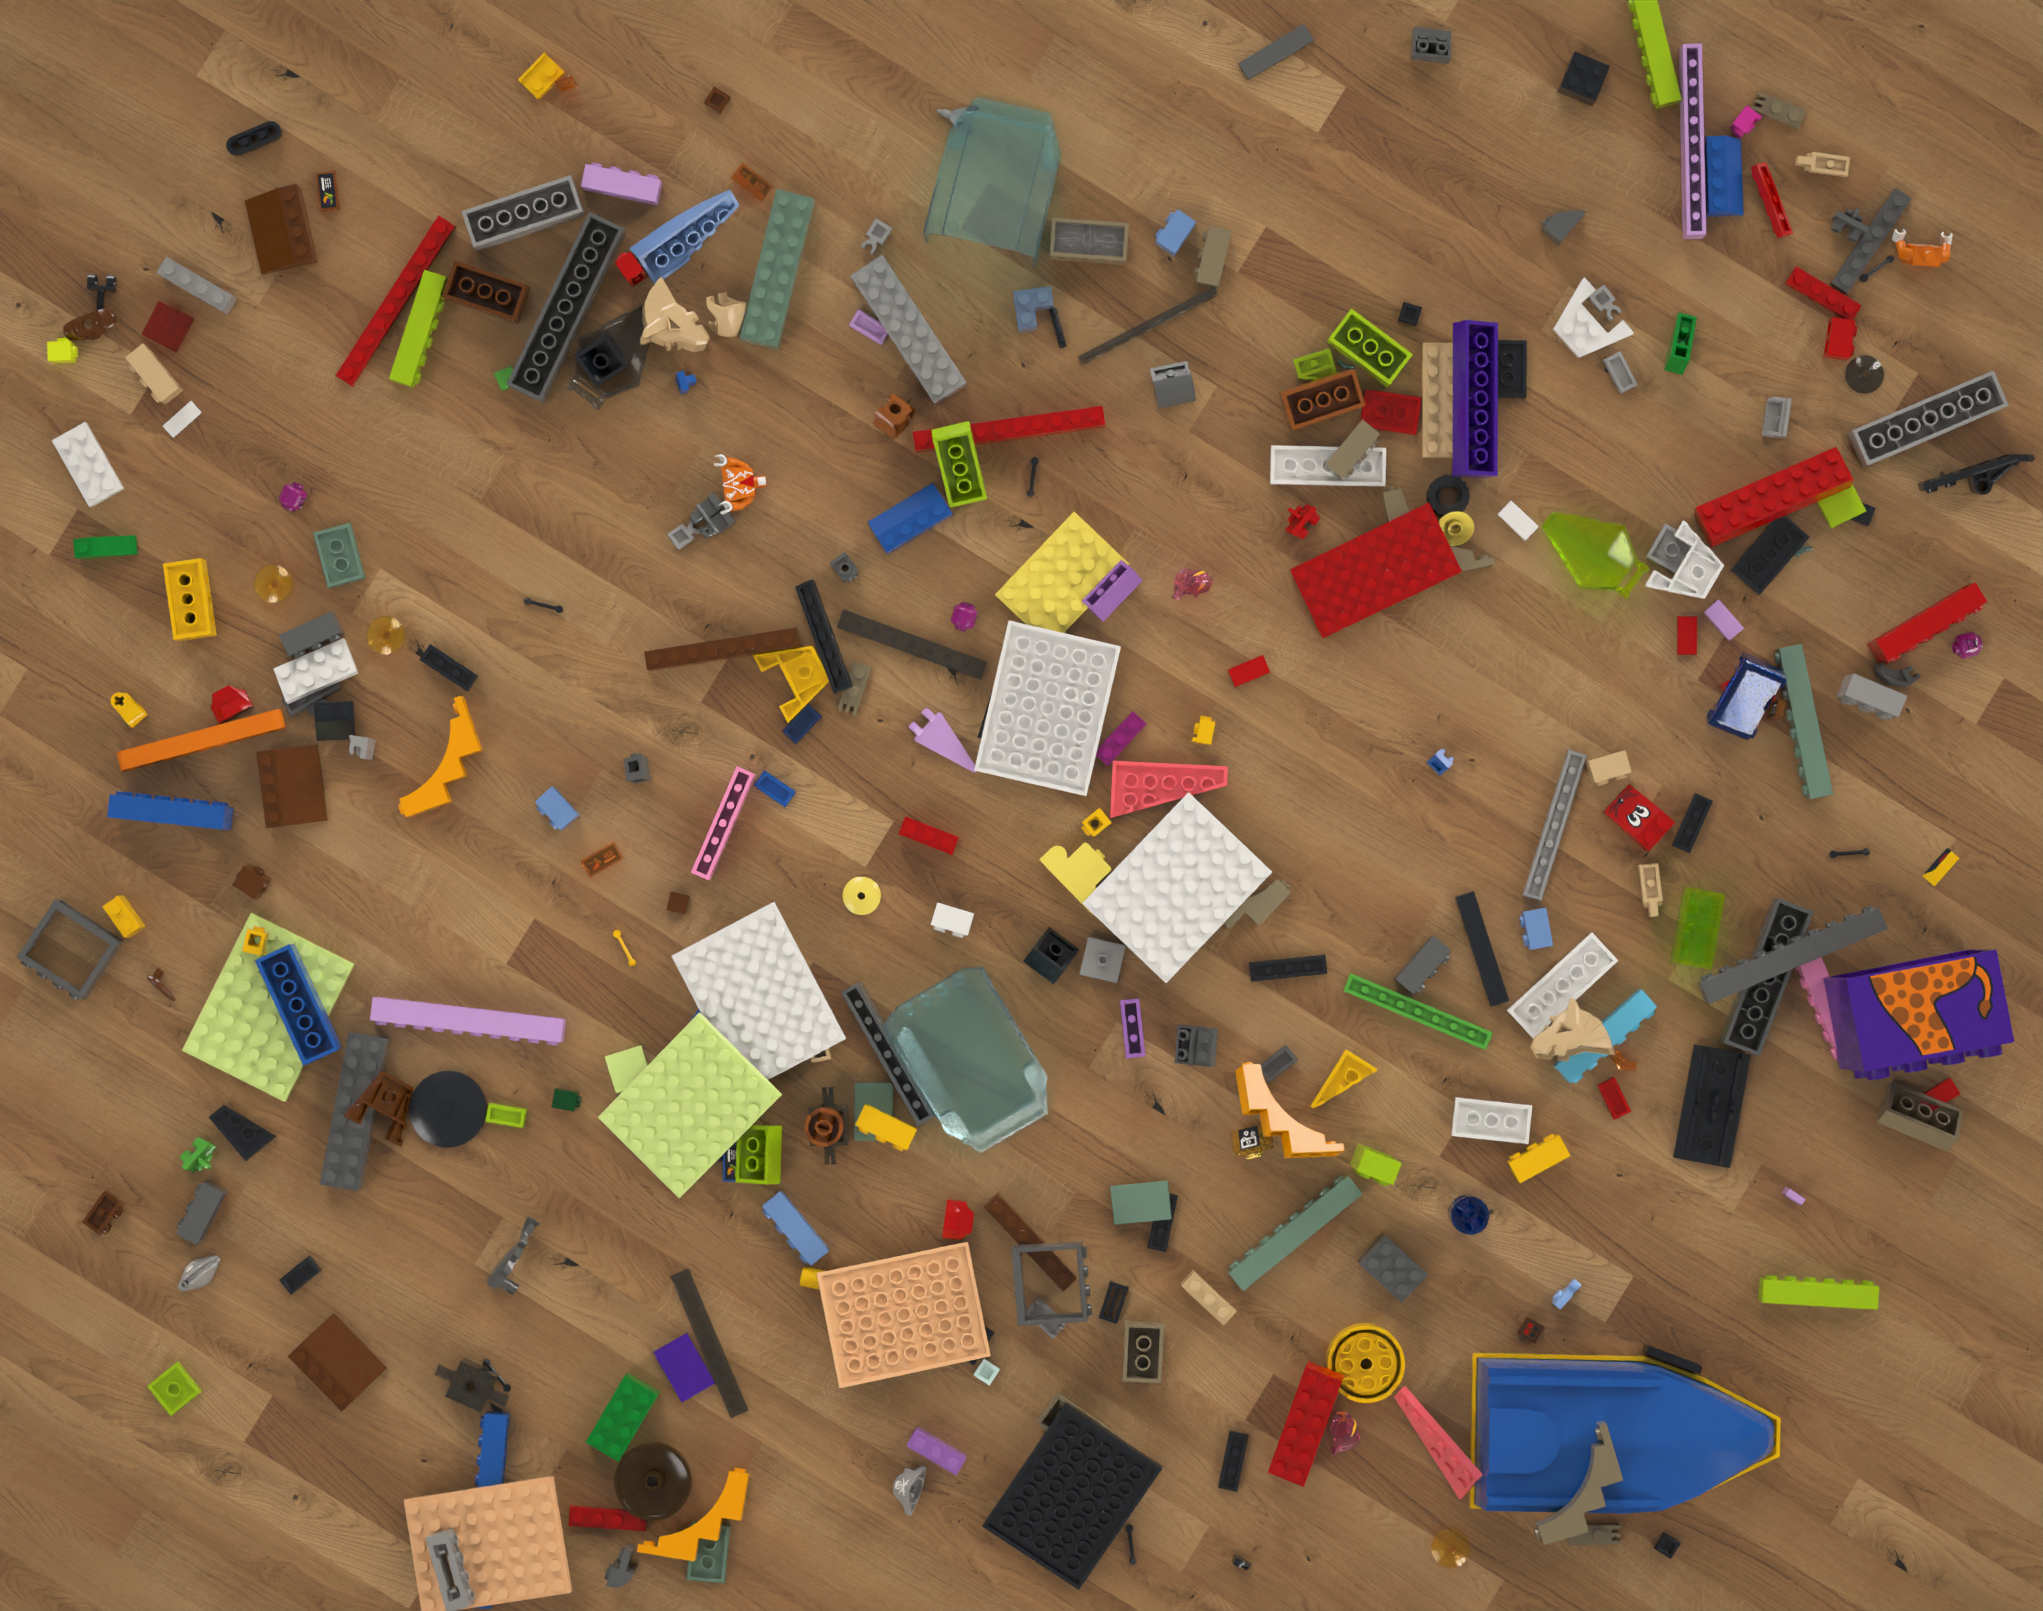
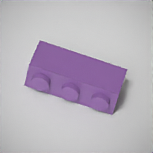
[1082,560,1143,622]
[1119,998,1145,1058]
[906,1426,967,1475]

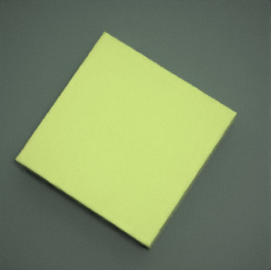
[605,1045,648,1093]

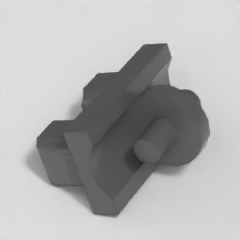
[1830,208,1869,242]

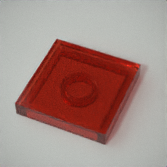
[141,301,194,353]

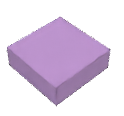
[1782,1187,1806,1205]

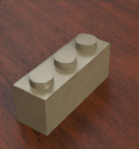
[1193,226,1232,290]
[1324,419,1380,480]

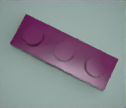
[1096,711,1147,766]

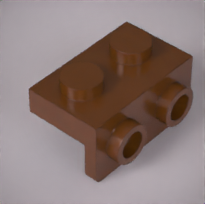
[82,1190,125,1237]

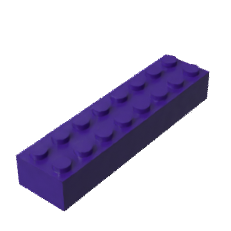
[1452,320,1498,478]

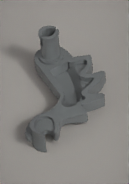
[487,1216,541,1295]

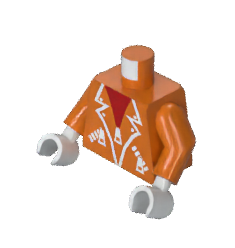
[1892,229,1953,267]
[714,454,767,515]

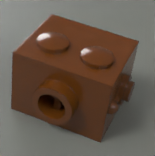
[232,865,272,899]

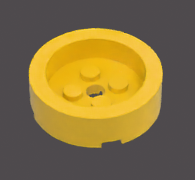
[1326,1323,1405,1403]

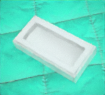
[1497,501,1539,541]

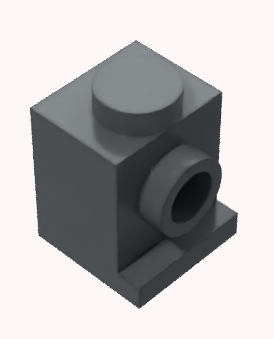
[829,552,859,583]
[624,753,652,784]

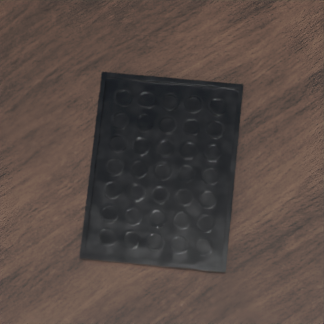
[982,1402,1163,1590]

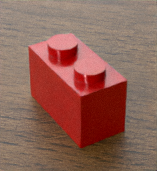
[615,252,648,287]
[1823,317,1857,361]

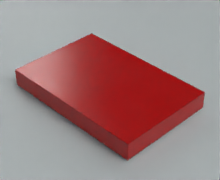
[1360,389,1422,436]

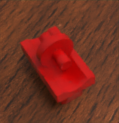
[1285,504,1320,539]

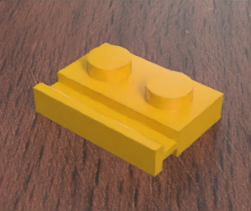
[518,52,565,100]

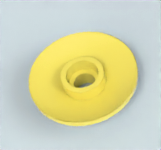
[1439,511,1474,546]
[843,877,881,915]

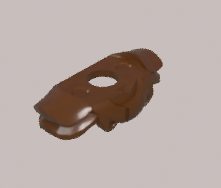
[63,308,116,341]

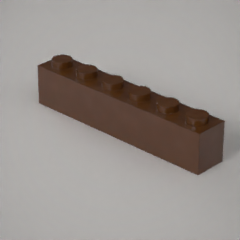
[984,1192,1077,1292]

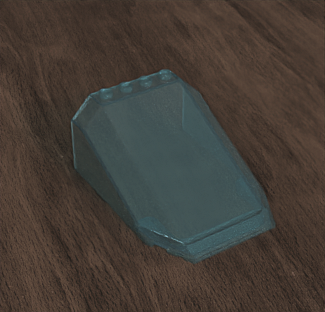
[923,97,1061,266]
[883,967,1048,1152]

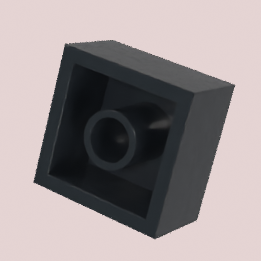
[1557,52,1610,106]

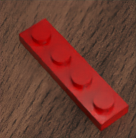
[1750,162,1793,239]
[1785,266,1862,320]
[568,1505,647,1531]

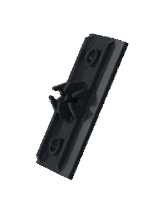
[1673,1044,1751,1168]

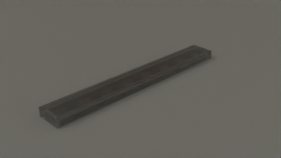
[1078,286,1217,365]
[837,609,987,680]
[670,1268,749,1418]

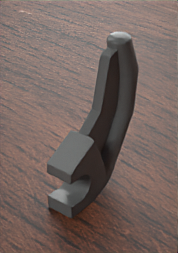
[1873,664,1921,688]

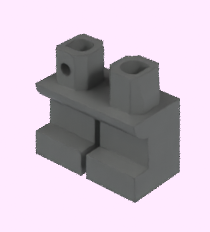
[689,492,736,540]

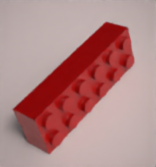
[1867,582,1987,664]
[1268,1361,1345,1487]

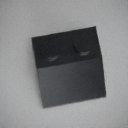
[574,330,629,387]
[314,701,356,741]
[1023,927,1079,985]

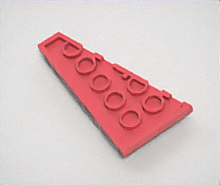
[1110,761,1228,818]
[1394,1386,1483,1500]

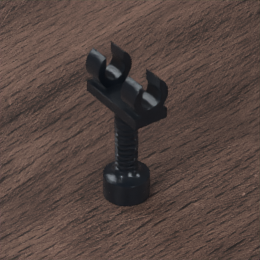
[87,274,117,325]

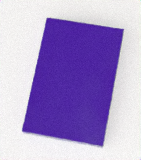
[653,1333,716,1402]

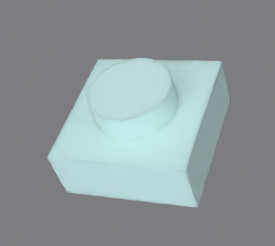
[973,1358,1000,1386]

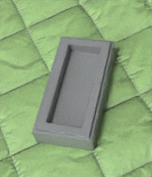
[1603,351,1638,394]

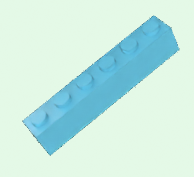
[1553,989,1657,1083]

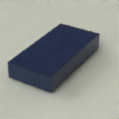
[782,704,822,744]

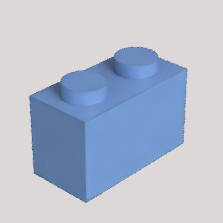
[1155,209,1196,256]
[535,786,580,830]
[1519,908,1553,950]

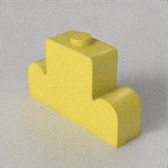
[1039,843,1111,915]

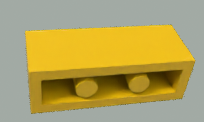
[855,1104,918,1152]
[1507,1133,1571,1183]

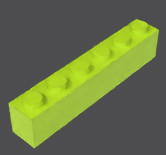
[1627,0,1682,109]
[389,270,448,388]
[1758,1275,1879,1310]

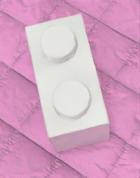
[931,903,974,938]

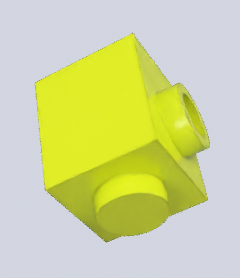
[47,338,78,364]

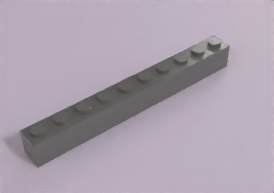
[1697,905,1888,1004]

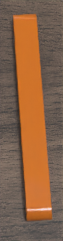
[116,709,286,772]

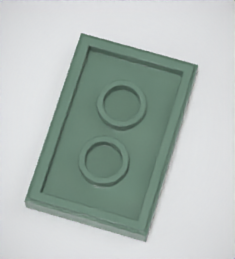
[313,523,366,588]
[854,1082,893,1141]
[1110,1180,1172,1225]
[686,1521,731,1584]

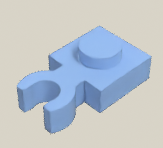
[1552,1279,1581,1309]

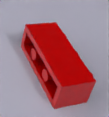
[898,816,959,855]

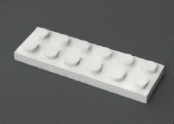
[1270,445,1386,487]
[1507,932,1618,1039]

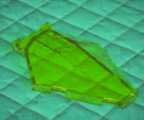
[1542,512,1650,600]

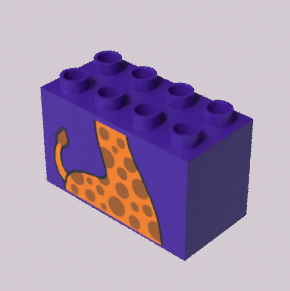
[1823,949,2014,1080]

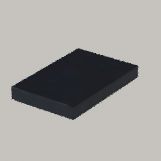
[1498,340,1527,398]

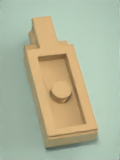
[1795,152,1850,177]
[1638,863,1663,917]

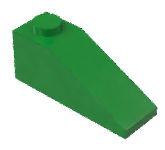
[1664,312,1697,375]
[73,535,138,560]

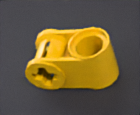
[110,692,147,728]

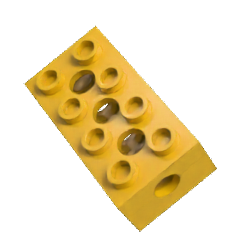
[163,558,217,641]

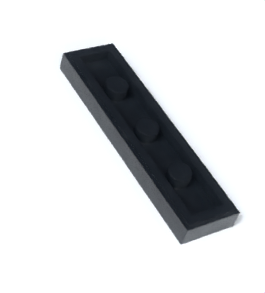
[1249,955,1327,982]

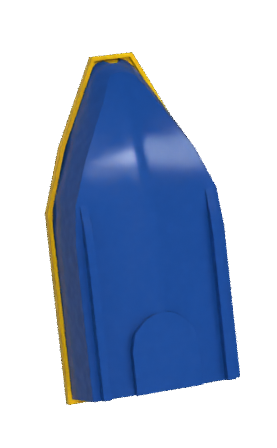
[1469,1353,1781,1514]

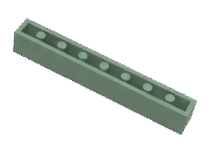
[1774,644,1833,800]
[1228,1174,1363,1291]

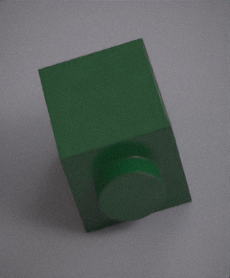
[551,1088,582,1112]

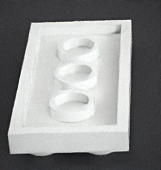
[52,422,124,508]
[273,638,359,704]
[1451,1097,1532,1144]

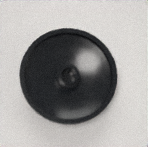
[409,1070,487,1148]

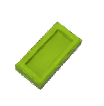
[485,1103,527,1128]

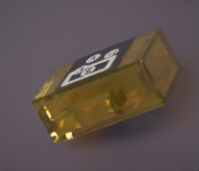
[1231,1124,1274,1160]

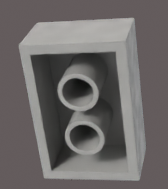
[1836,674,1907,721]

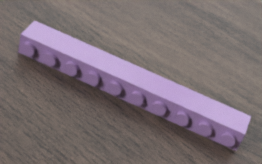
[1678,44,1706,239]
[370,997,566,1046]

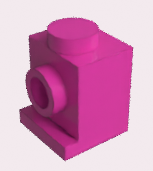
[1729,105,1762,138]

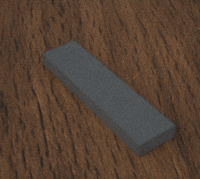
[1238,24,1314,80]

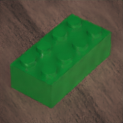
[585,1372,660,1462]

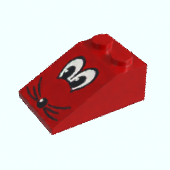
[1603,784,1675,851]

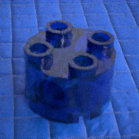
[1448,1194,1489,1235]

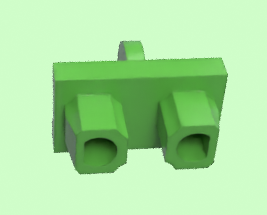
[180,1137,217,1173]

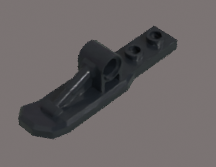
[1917,454,2035,495]

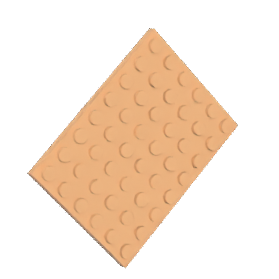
[816,1242,991,1388]
[404,1476,572,1611]

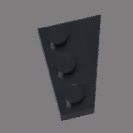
[209,1105,277,1161]

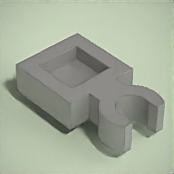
[862,218,892,255]
[1588,285,1621,321]
[667,521,702,551]

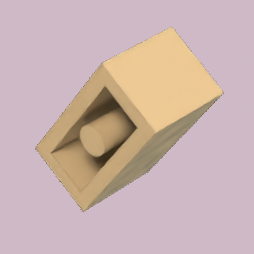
[1586,750,1632,786]

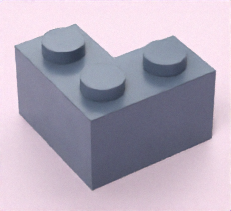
[1013,286,1054,333]

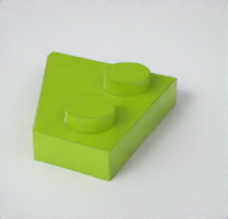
[1292,348,1337,380]

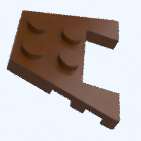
[344,1071,413,1147]

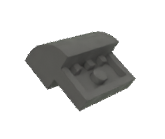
[1410,27,1452,64]
[1150,361,1196,409]
[1174,1025,1218,1067]
[604,1543,638,1588]

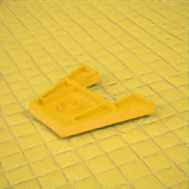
[753,646,829,723]

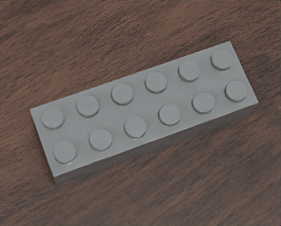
[461,175,586,252]

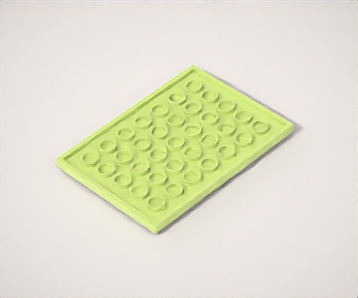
[182,913,355,1102]
[598,1013,782,1198]

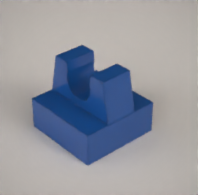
[675,371,697,395]
[1426,749,1454,776]

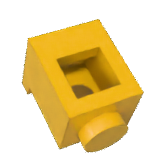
[1191,716,1215,745]
[1081,808,1112,837]
[242,926,269,956]

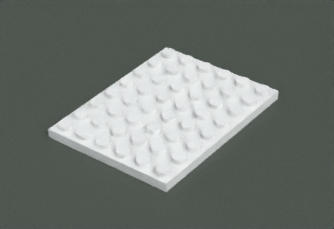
[974,620,1121,796]
[1082,792,1272,983]
[672,902,846,1080]

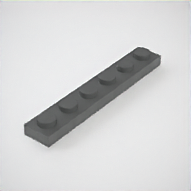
[1830,188,1911,294]

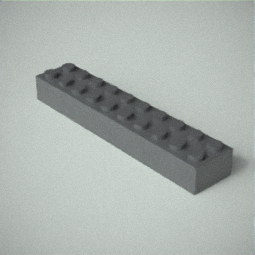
[506,212,626,404]

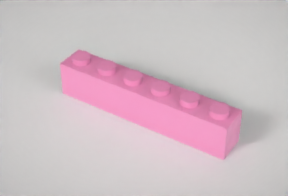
[691,767,756,880]
[1794,957,1838,1061]

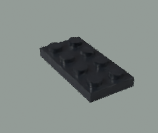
[1729,516,1810,596]

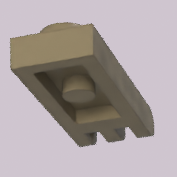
[1751,92,1806,130]
[838,661,872,716]
[1568,1524,1621,1545]

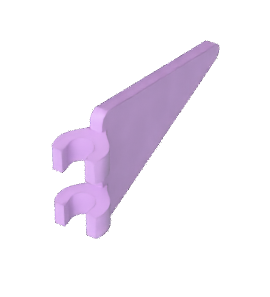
[909,707,977,773]

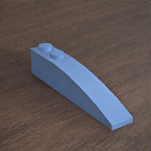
[629,190,740,284]

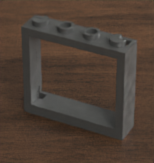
[17,899,124,1000]
[1012,1241,1092,1326]

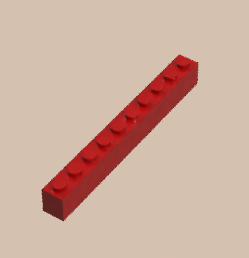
[913,406,1105,453]

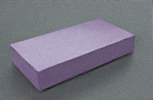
[849,309,888,345]
[1703,599,1744,641]

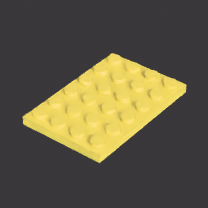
[995,512,1129,633]

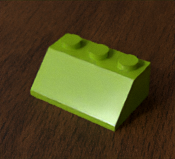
[735,1124,782,1185]

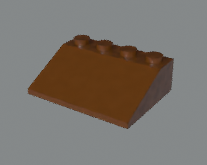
[245,184,318,275]
[256,745,328,828]
[288,1313,387,1412]

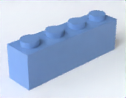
[762,1190,830,1265]

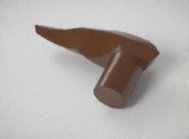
[147,968,176,1001]

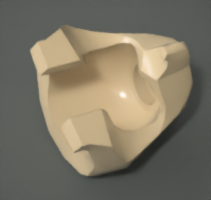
[706,292,747,337]

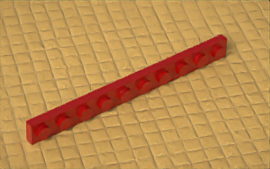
[335,215,456,387]

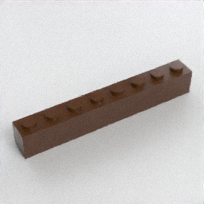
[644,627,801,672]

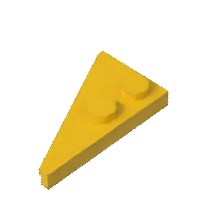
[1310,1049,1377,1108]

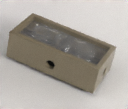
[1049,217,1129,265]

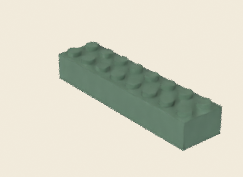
[740,189,815,350]

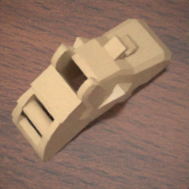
[640,277,710,352]
[1530,998,1615,1062]

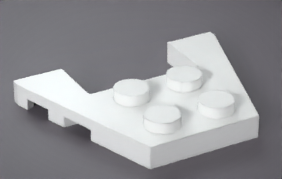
[1553,277,1634,358]
[1645,521,1724,599]

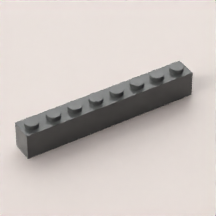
[841,981,937,1126]

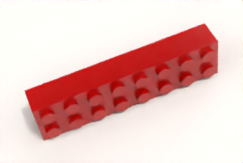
[1694,446,1854,548]

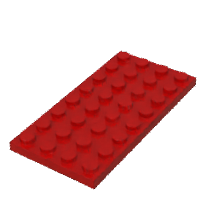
[1290,502,1462,638]

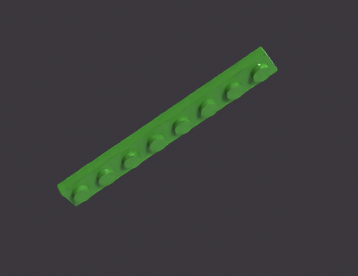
[1343,973,1493,1050]

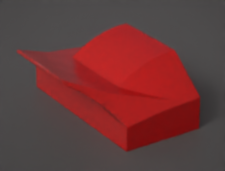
[210,685,254,724]
[942,1199,974,1240]

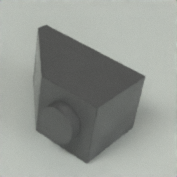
[1541,210,1586,245]

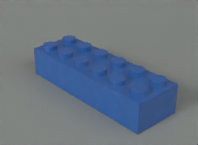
[107,791,234,830]
[255,944,343,1066]

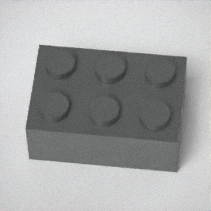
[1357,1233,1428,1303]

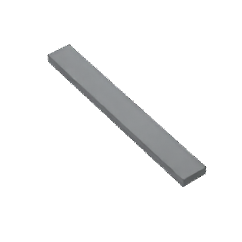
[1522,749,1587,901]

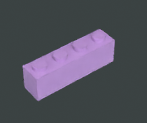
[581,163,663,206]

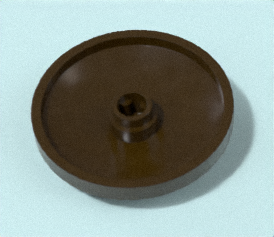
[614,1442,692,1521]

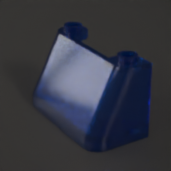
[1706,651,1787,740]

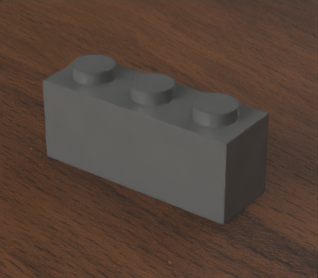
[279,611,344,659]
[1394,935,1451,994]
[177,1181,228,1245]

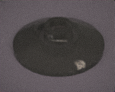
[1845,355,1884,394]

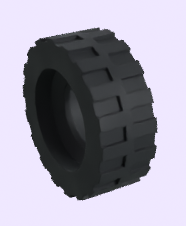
[1426,474,1470,517]

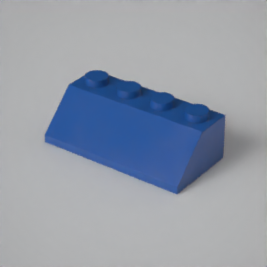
[1704,136,1744,217]
[868,483,953,555]

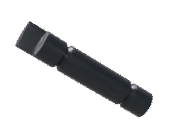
[1049,308,1067,348]

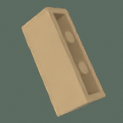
[125,343,183,405]
[1180,1270,1237,1326]

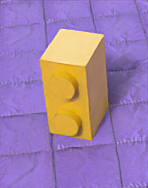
[102,895,146,938]

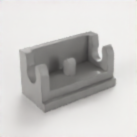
[1761,397,1792,439]
[349,735,376,760]
[1026,1296,1066,1339]

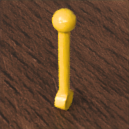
[613,930,636,966]

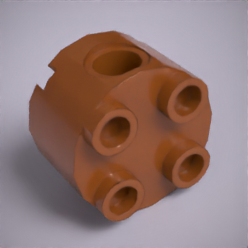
[873,393,916,440]
[804,1107,844,1147]

